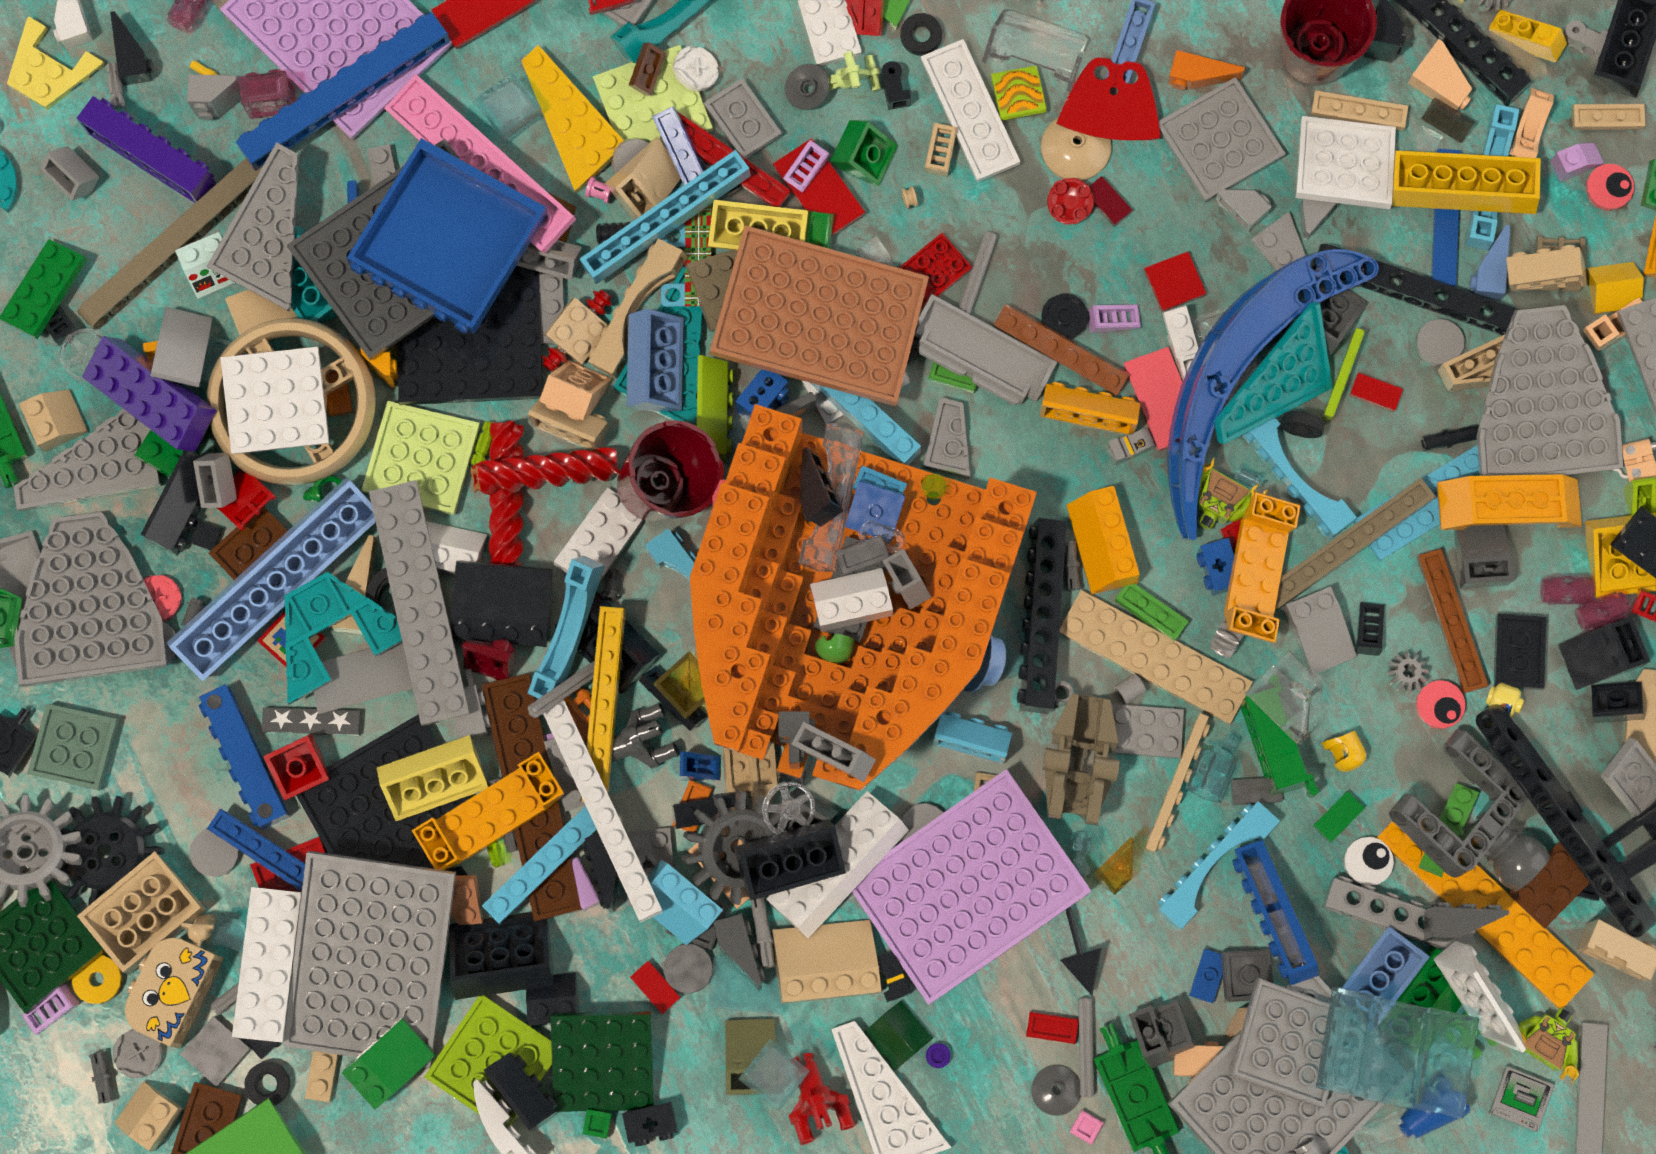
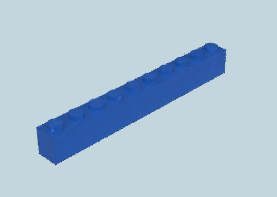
[235,12,450,171]

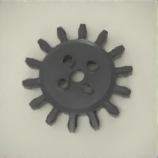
[682,789,790,905]

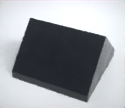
[1591,682,1645,723]

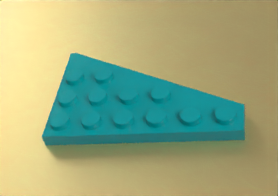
[613,267,702,426]
[1214,301,1333,444]

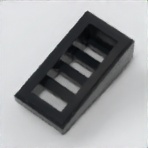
[46,305,79,346]
[1355,602,1385,656]

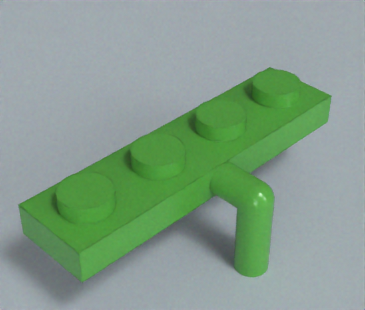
[1418,783,1479,878]

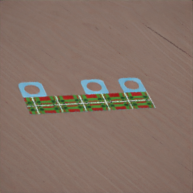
[661,188,711,307]

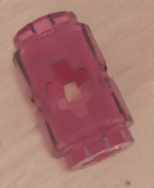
[166,0,208,32]
[1540,575,1594,605]
[1575,592,1631,631]

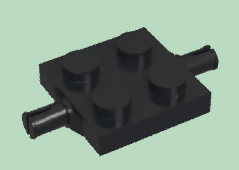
[0,707,37,778]

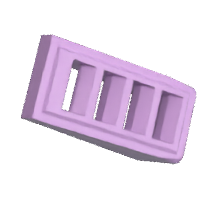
[783,140,831,193]
[1088,304,1141,333]
[572,857,600,912]
[22,984,79,1035]

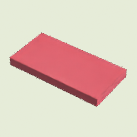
[1123,347,1182,451]

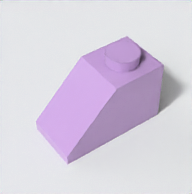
[1551,143,1604,182]

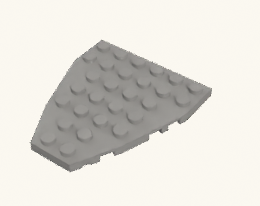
[1477,305,1623,476]
[14,512,168,688]

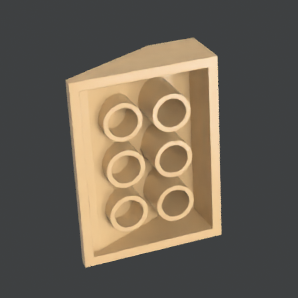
[77,851,206,974]
[772,920,881,1004]

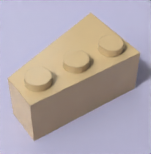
[1506,245,1587,291]
[1438,335,1505,392]
[1576,919,1656,982]

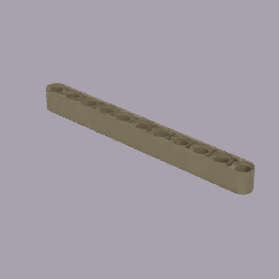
[77,158,262,330]

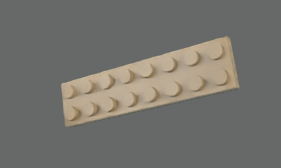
[1059,590,1253,725]

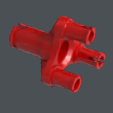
[788,1053,856,1145]

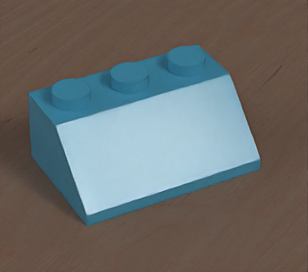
[933,711,1012,764]
[647,860,723,945]

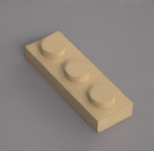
[1572,104,1646,130]

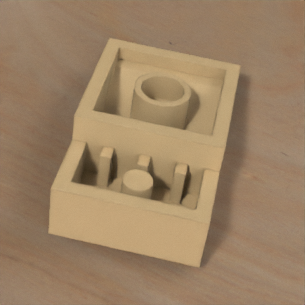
[225,290,298,335]

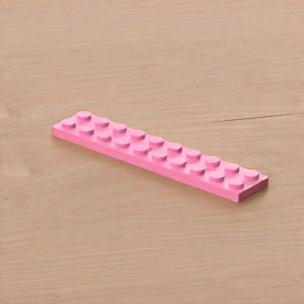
[384,74,576,254]

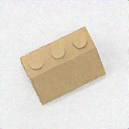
[528,397,609,451]

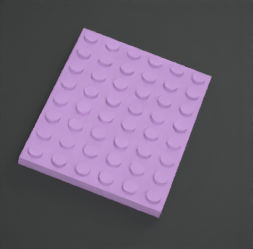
[220,0,452,140]
[852,769,1092,1005]

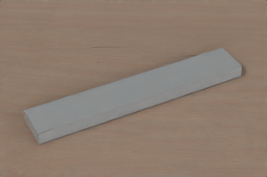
[1575,1023,1608,1154]

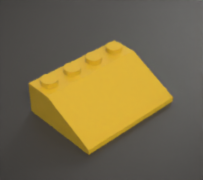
[1585,512,1656,598]

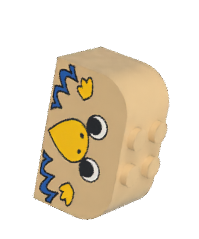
[125,938,224,1049]

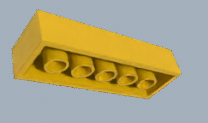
[1391,150,1541,214]

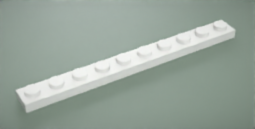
[543,699,663,923]

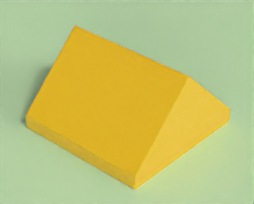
[1586,262,1644,315]

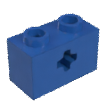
[1196,538,1234,596]

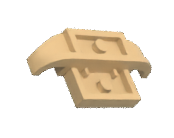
[722,743,778,815]

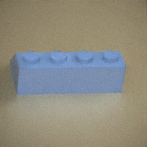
[627,309,683,411]
[1336,926,1430,1034]

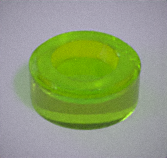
[922,474,946,499]
[487,842,505,868]

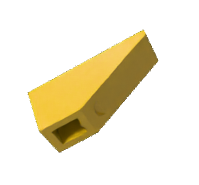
[1489,10,1567,63]

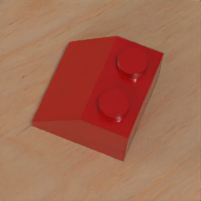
[263,733,329,801]

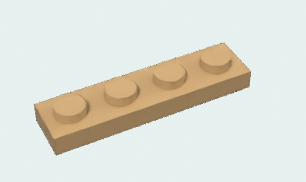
[1310,90,1408,131]

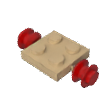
[541,290,612,372]

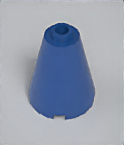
[1399,1072,1471,1139]

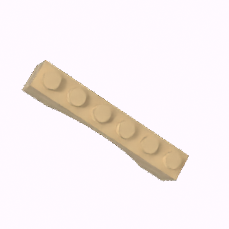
[588,238,688,379]

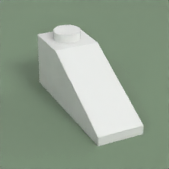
[53,0,93,49]

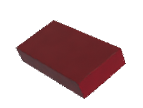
[1089,176,1133,227]

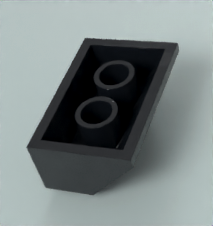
[483,1052,558,1131]

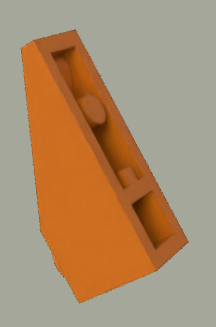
[1167,50,1245,90]

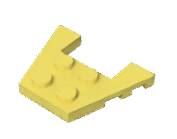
[7,16,105,110]

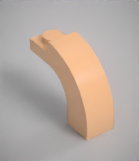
[1509,88,1554,158]
[1583,298,1642,351]

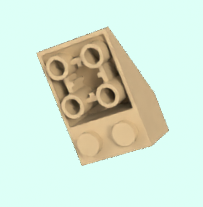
[605,137,681,220]

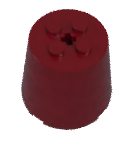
[1280,0,1377,85]
[617,420,724,522]

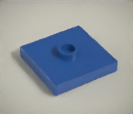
[845,480,906,542]

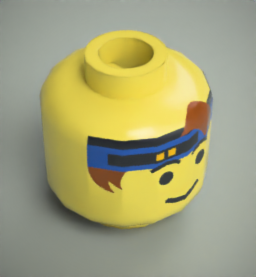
[1486,683,1525,717]

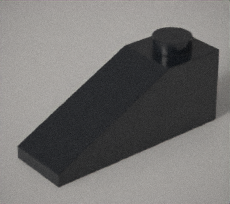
[110,11,154,86]
[799,447,843,527]

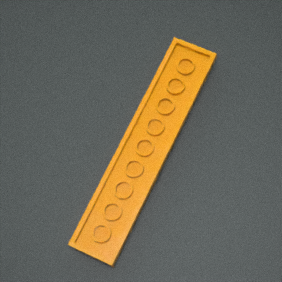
[1376,821,1594,1010]

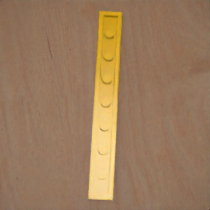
[581,606,626,802]

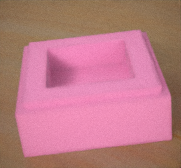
[1070,1110,1103,1145]

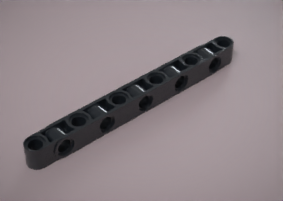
[1312,244,1519,336]
[1476,704,1656,938]

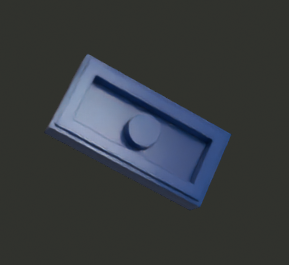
[1189,948,1222,1004]

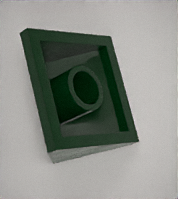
[864,1001,933,1071]

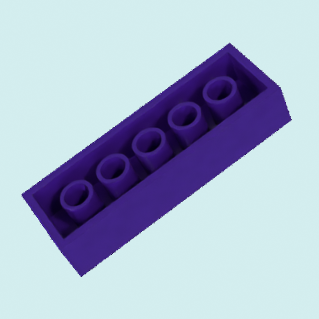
[76,96,216,204]
[82,336,216,452]

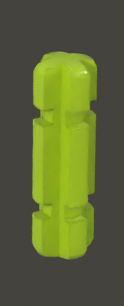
[471,421,493,465]

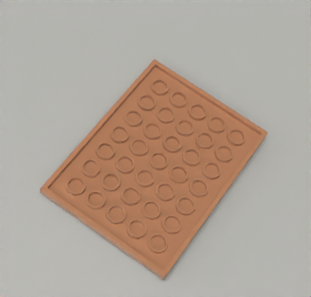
[709,225,929,406]

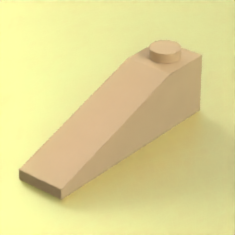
[331,535,378,634]

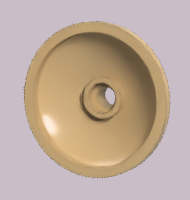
[1041,117,1111,181]

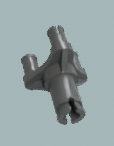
[611,702,679,769]

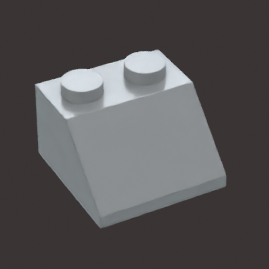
[187,74,245,121]

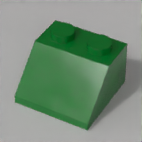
[830,120,898,186]

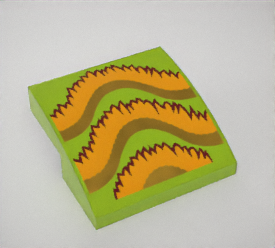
[991,66,1046,121]

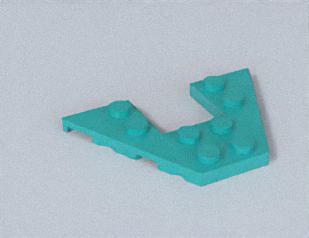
[284,572,402,705]

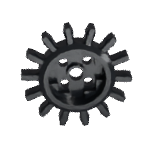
[54,796,165,906]

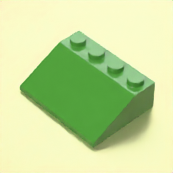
[185,1098,308,1154]

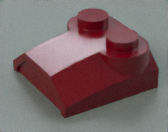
[462,639,515,680]

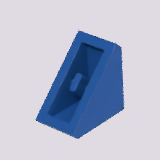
[680,751,720,781]

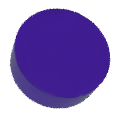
[926,1043,951,1069]

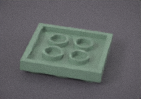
[27,703,119,791]

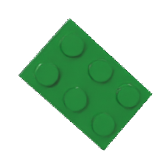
[134,424,211,478]

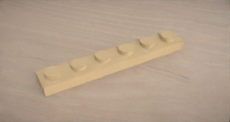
[1144,713,1210,855]

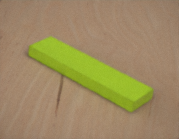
[1322,328,1365,423]

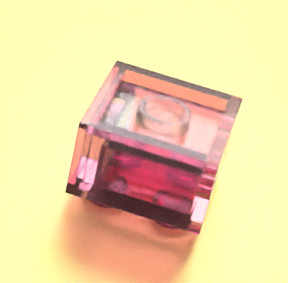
[238,69,295,120]

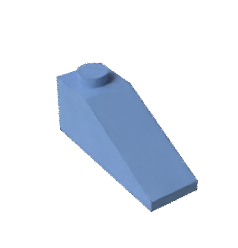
[1469,225,1511,300]

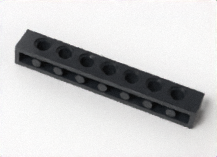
[1394,0,1532,107]
[1017,518,1067,714]

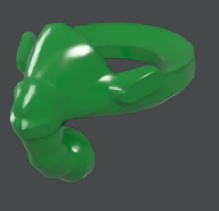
[303,476,342,503]

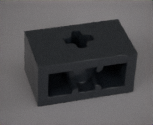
[622,1102,679,1147]

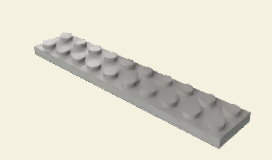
[369,480,470,726]

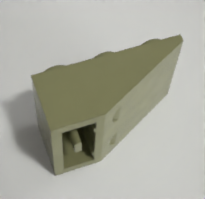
[725,1019,777,1096]

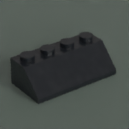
[1594,0,1656,98]
[141,450,201,556]
[555,591,660,695]
[734,820,846,900]

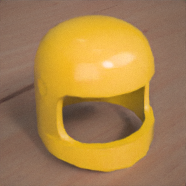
[1321,730,1367,772]

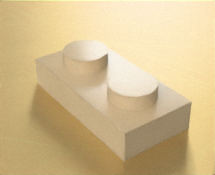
[305,1051,339,1103]

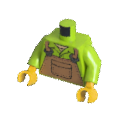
[1197,457,1268,530]
[1518,1008,1579,1084]

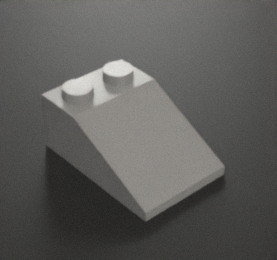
[1282,586,1357,676]

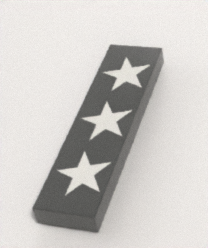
[261,708,361,736]

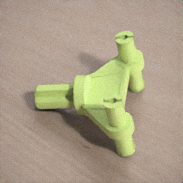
[828,51,882,92]

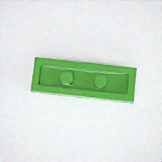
[1114,584,1189,642]

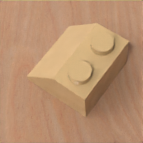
[19,389,88,452]
[114,1081,184,1151]

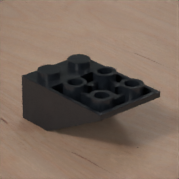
[1557,616,1651,690]
[583,834,620,913]

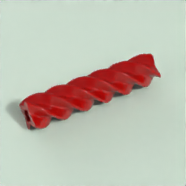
[489,421,524,566]
[471,447,619,495]

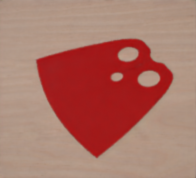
[1056,57,1160,141]

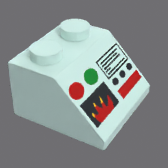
[175,232,237,300]

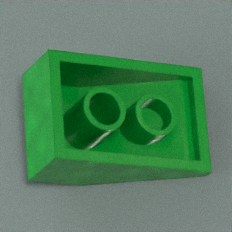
[342,1018,436,1110]

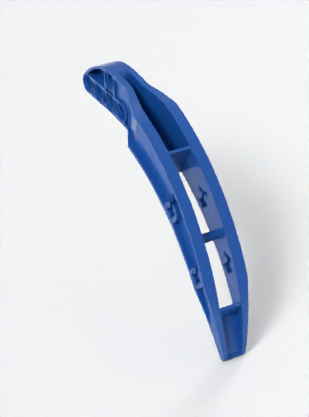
[1167,249,1379,540]

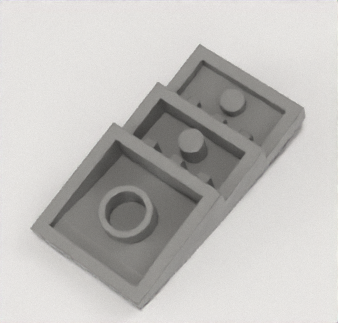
[150,307,212,387]

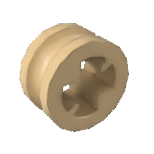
[901,186,918,209]

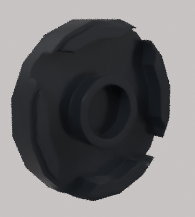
[1041,293,1089,340]

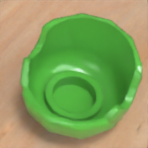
[815,634,855,663]

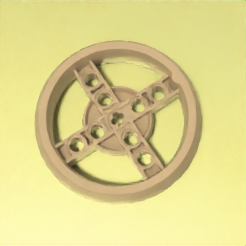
[207,318,376,486]

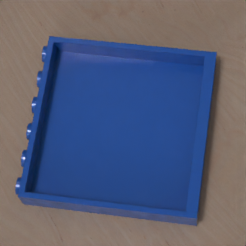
[347,138,547,334]

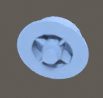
[964,634,1006,692]

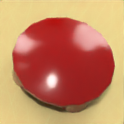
[1047,178,1094,225]

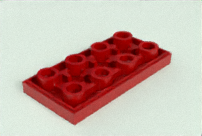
[431,0,536,50]
[773,138,865,237]
[899,233,973,312]

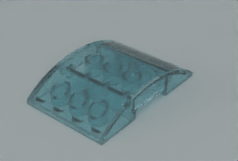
[1316,987,1479,1118]

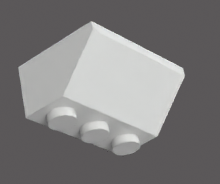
[426,521,488,576]
[810,568,893,632]

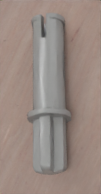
[750,897,775,969]

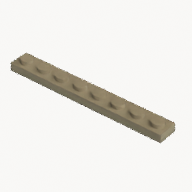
[1275,478,1436,611]

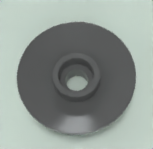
[785,64,830,110]
[1031,1065,1081,1116]

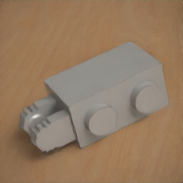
[453,669,491,739]

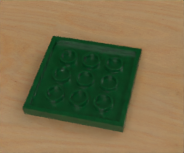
[0,879,105,1014]
[550,1011,654,1112]

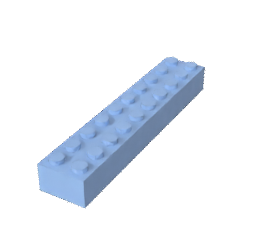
[166,478,375,681]

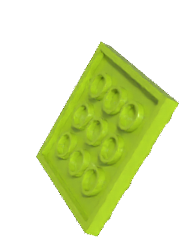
[424,996,552,1127]

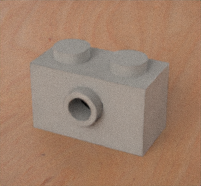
[40,145,99,201]
[193,453,237,508]
[882,548,931,609]

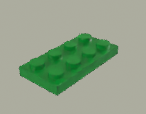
[0,239,88,339]

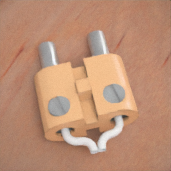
[1613,438,1656,482]

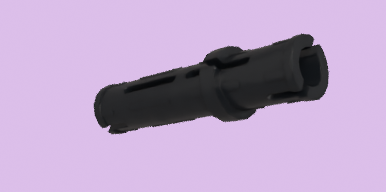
[1421,424,1479,451]

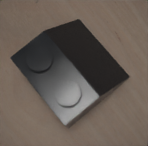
[1365,0,1407,63]
[526,972,580,1027]

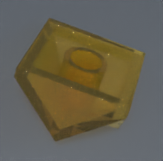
[653,651,705,720]
[1092,837,1134,895]

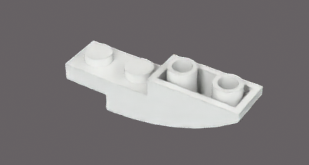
[1162,305,1208,382]
[473,1079,537,1154]

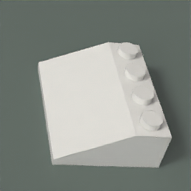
[1434,941,1526,1053]

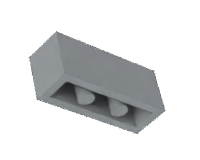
[792,722,876,782]

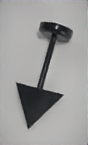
[1060,907,1102,995]

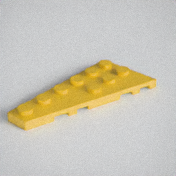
[521,45,624,193]

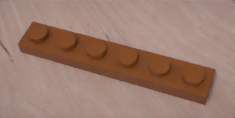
[994,303,1130,396]
[1417,549,1488,694]

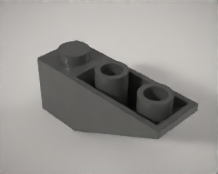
[713,914,765,991]

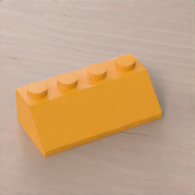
[1039,382,1140,435]
[1066,486,1140,595]

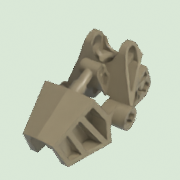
[1042,694,1120,826]

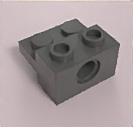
[779,712,815,769]
[1129,1000,1195,1068]

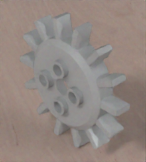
[0,795,82,907]

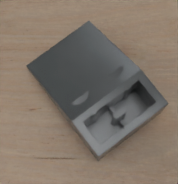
[1454,525,1514,589]
[1424,902,1509,942]

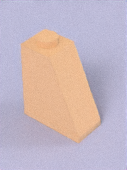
[1408,39,1472,115]

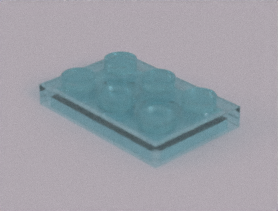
[708,957,783,1015]

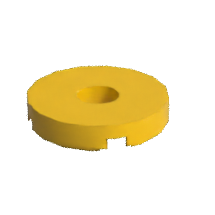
[72,955,123,1004]

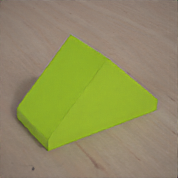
[1623,477,1656,516]

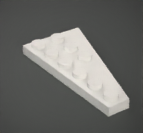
[831,1021,951,1154]

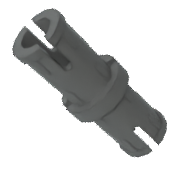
[1064,541,1082,591]
[89,1052,115,1104]

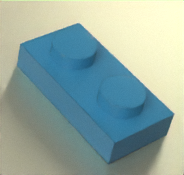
[853,466,907,494]

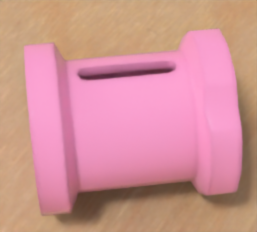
[585,177,613,204]

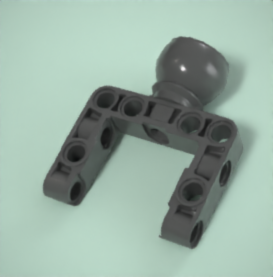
[1389,729,1551,892]

